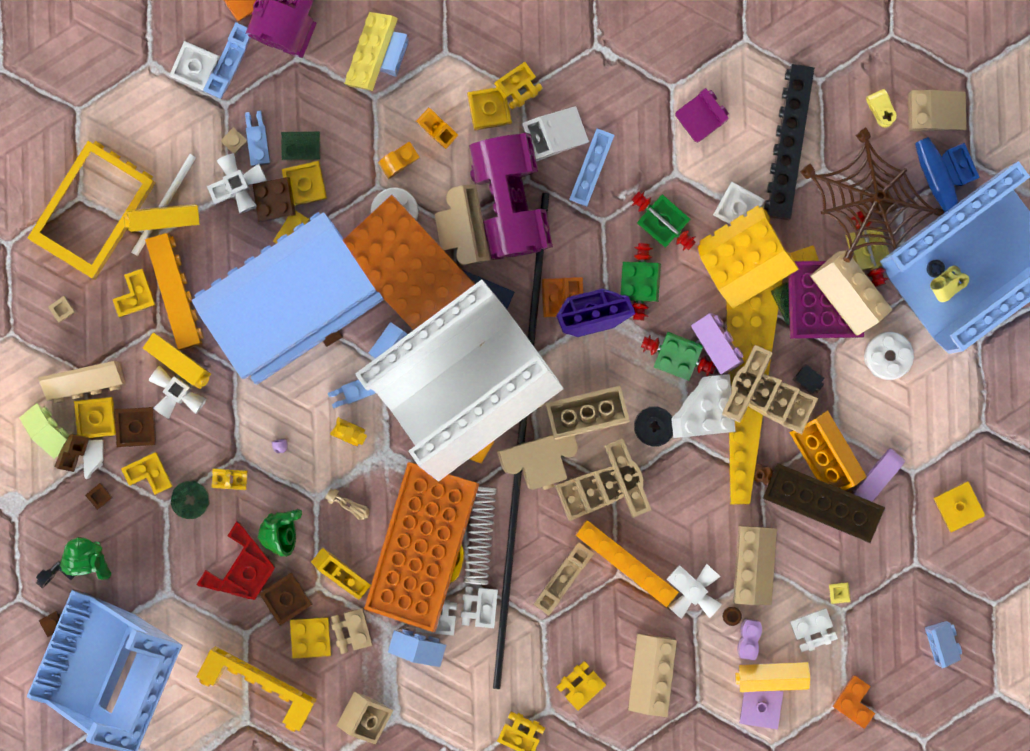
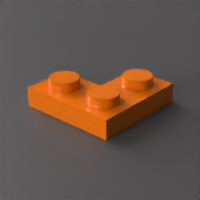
[832,675,876,729]

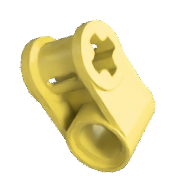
[866,89,897,128]
[930,265,970,302]

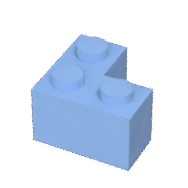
[388,629,446,667]

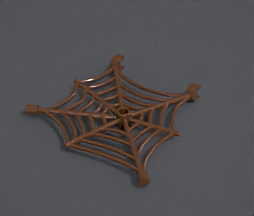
[800,127,945,263]

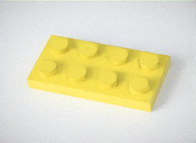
[344,12,398,91]

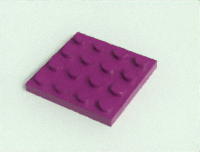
[788,261,864,339]

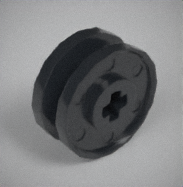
[634,406,673,447]

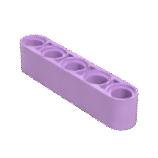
[852,448,905,502]

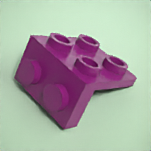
[675,88,729,143]

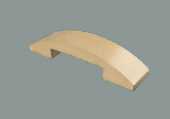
[533,542,594,616]

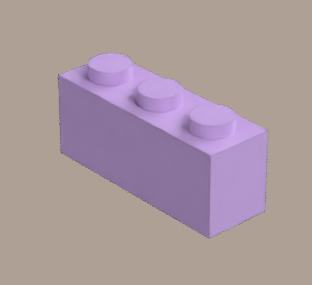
[691,313,744,375]

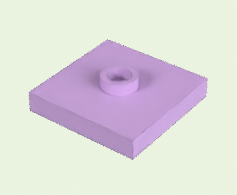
[739,690,784,729]

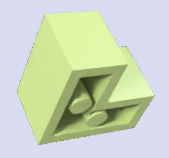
[19,403,70,459]

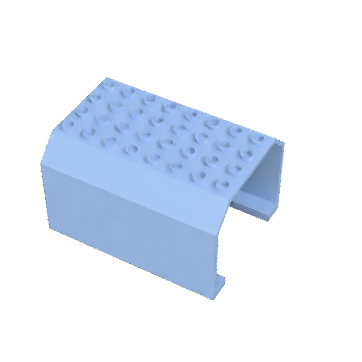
[880,161,1030,354]
[192,212,384,385]

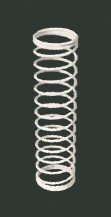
[464,487,497,585]

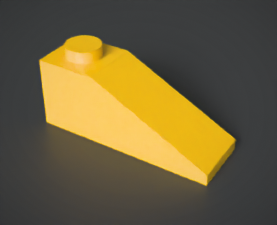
[311,547,371,600]

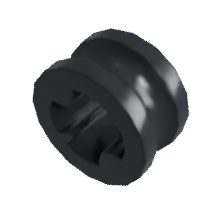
[926,260,945,278]

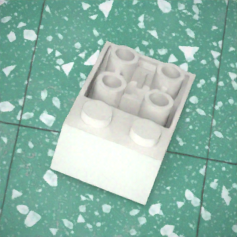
[522,106,589,161]

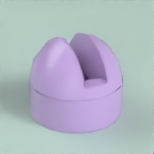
[272,439,288,453]

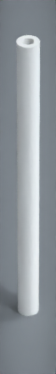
[132,154,196,256]

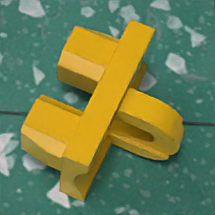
[330,417,367,447]
[211,469,248,490]

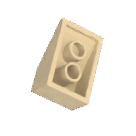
[908,90,967,132]

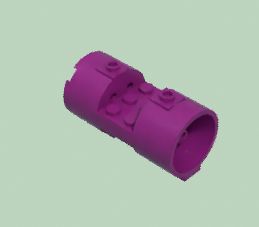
[245,0,317,58]
[469,133,553,260]

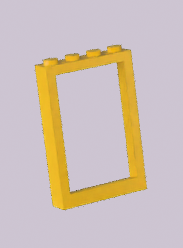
[27,141,156,280]

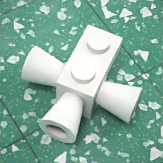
[207,153,267,214]
[149,366,207,419]
[667,564,722,619]

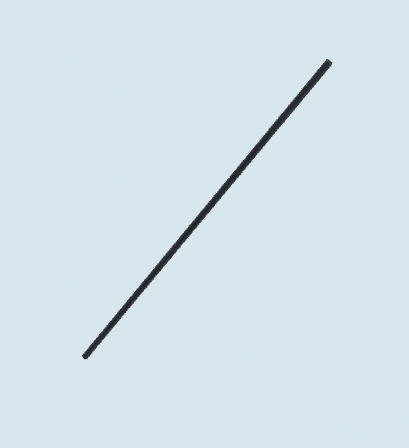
[493,193,550,689]

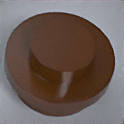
[722,607,742,626]

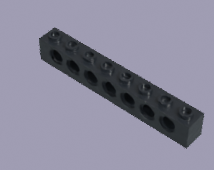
[764,64,815,221]

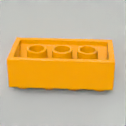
[789,411,867,490]

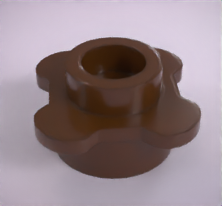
[754,464,773,485]

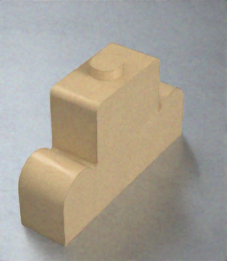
[435,184,490,265]
[497,434,578,490]

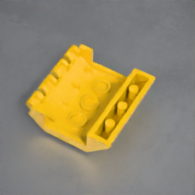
[697,205,799,309]

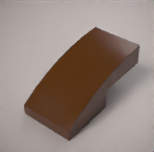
[54,434,89,472]

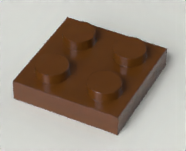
[252,177,296,222]
[114,407,156,447]
[259,572,312,626]

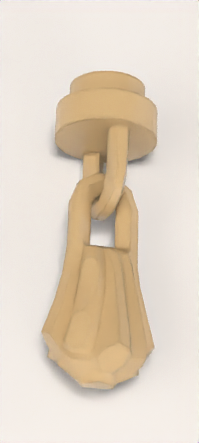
[325,488,370,520]

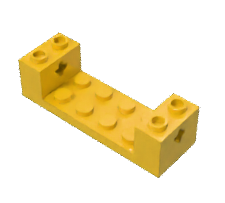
[196,646,317,732]

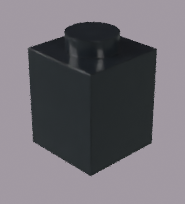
[793,364,825,394]

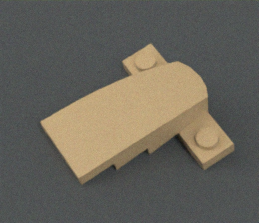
[722,345,818,434]
[555,438,651,521]

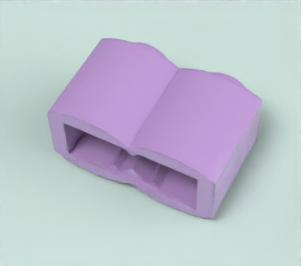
[737,618,762,660]

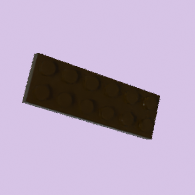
[763,463,885,544]

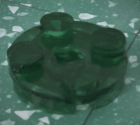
[171,481,210,519]

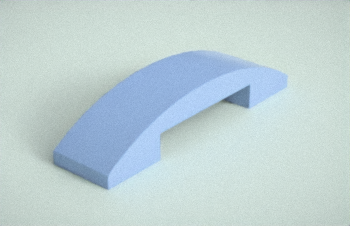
[203,22,251,99]

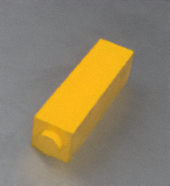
[124,204,200,232]
[143,333,211,389]
[735,662,810,692]

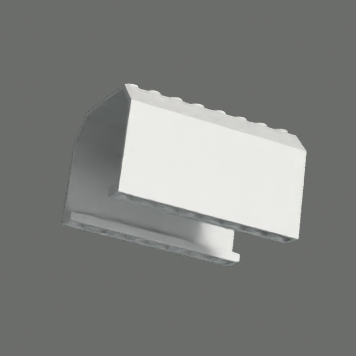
[355,280,564,481]

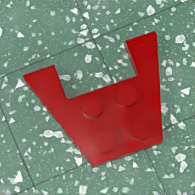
[196,521,276,600]

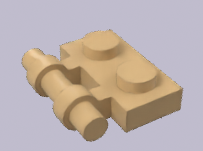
[331,608,373,654]

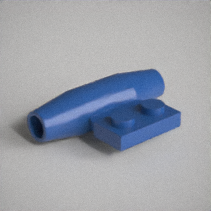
[915,137,980,212]

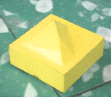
[829,583,851,604]

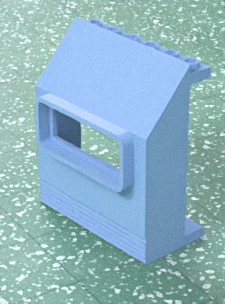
[27,590,182,751]

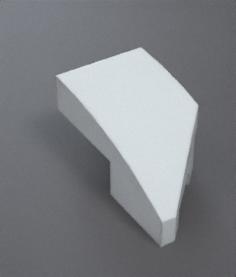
[83,440,104,479]

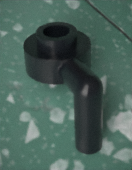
[36,561,75,588]

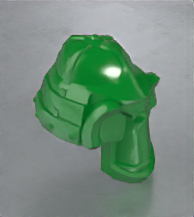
[258,509,302,557]
[60,537,111,580]

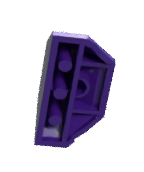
[556,289,635,337]

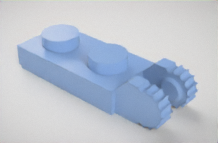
[245,111,270,166]
[328,379,376,409]

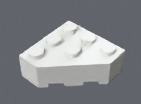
[672,374,736,438]

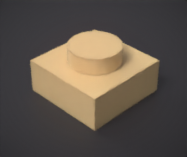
[221,127,247,155]
[48,296,76,323]

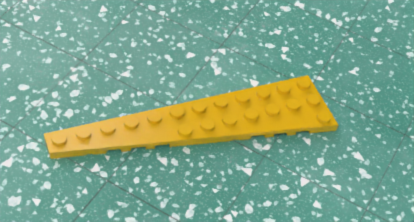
[726,279,783,504]

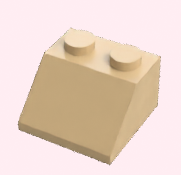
[337,692,393,744]

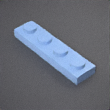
[569,128,614,207]

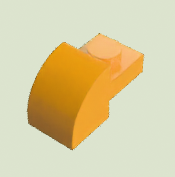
[416,107,459,149]
[378,141,420,180]

